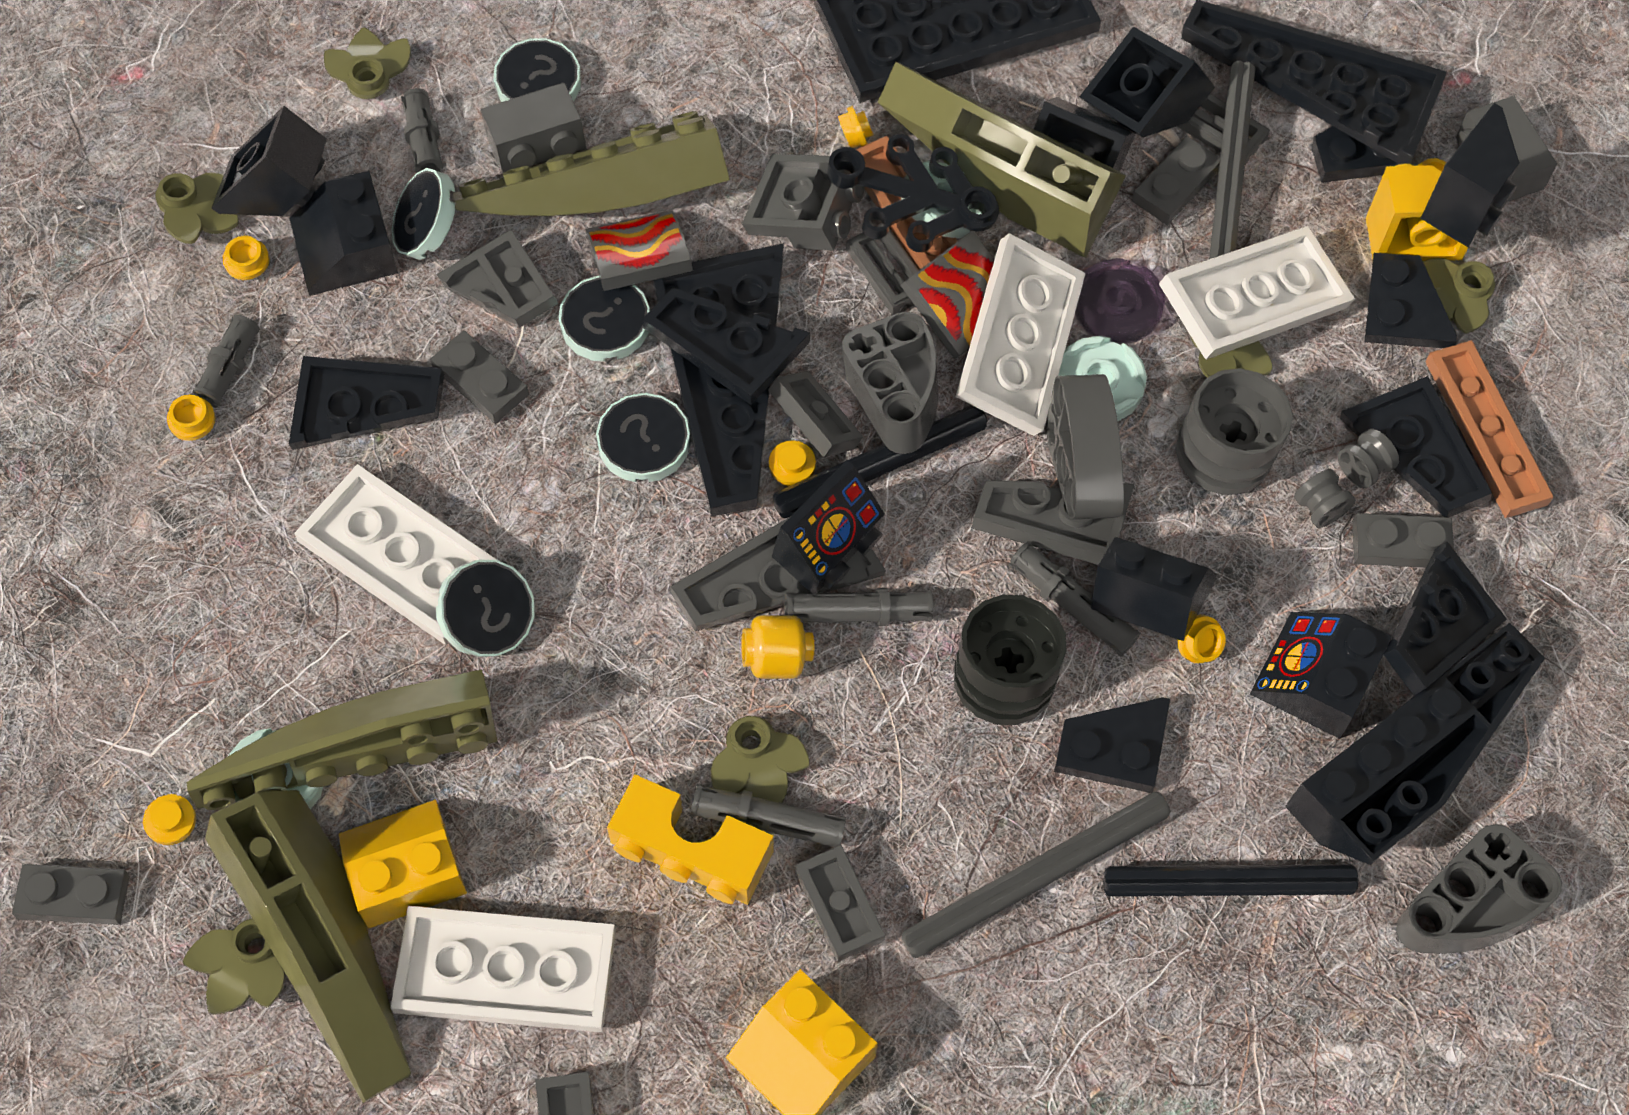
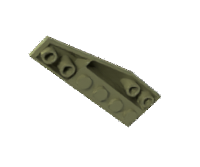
[878,62,1126,258]
[453,111,730,216]
[186,669,498,810]
[205,790,411,1103]

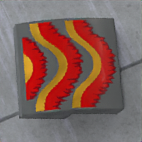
[585,210,693,291]
[900,230,995,359]

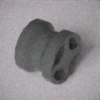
[1338,429,1399,489]
[1294,469,1356,528]

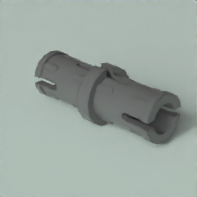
[401,88,443,173]
[192,315,260,408]

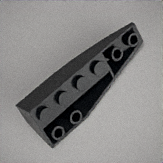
[1285,622,1545,865]

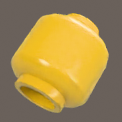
[741,615,815,679]

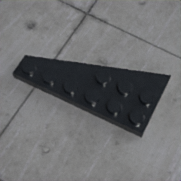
[814,0,1101,103]
[1181,0,1447,164]
[652,243,784,517]

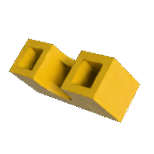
[607,774,774,905]

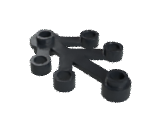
[827,134,999,253]

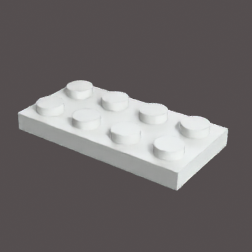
[1159,226,1355,360]
[955,233,1085,436]
[294,464,497,645]
[391,906,616,1033]

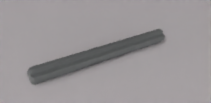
[1209,61,1255,259]
[901,792,1171,958]

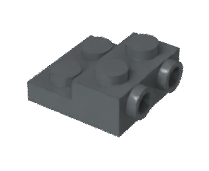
[742,153,865,251]

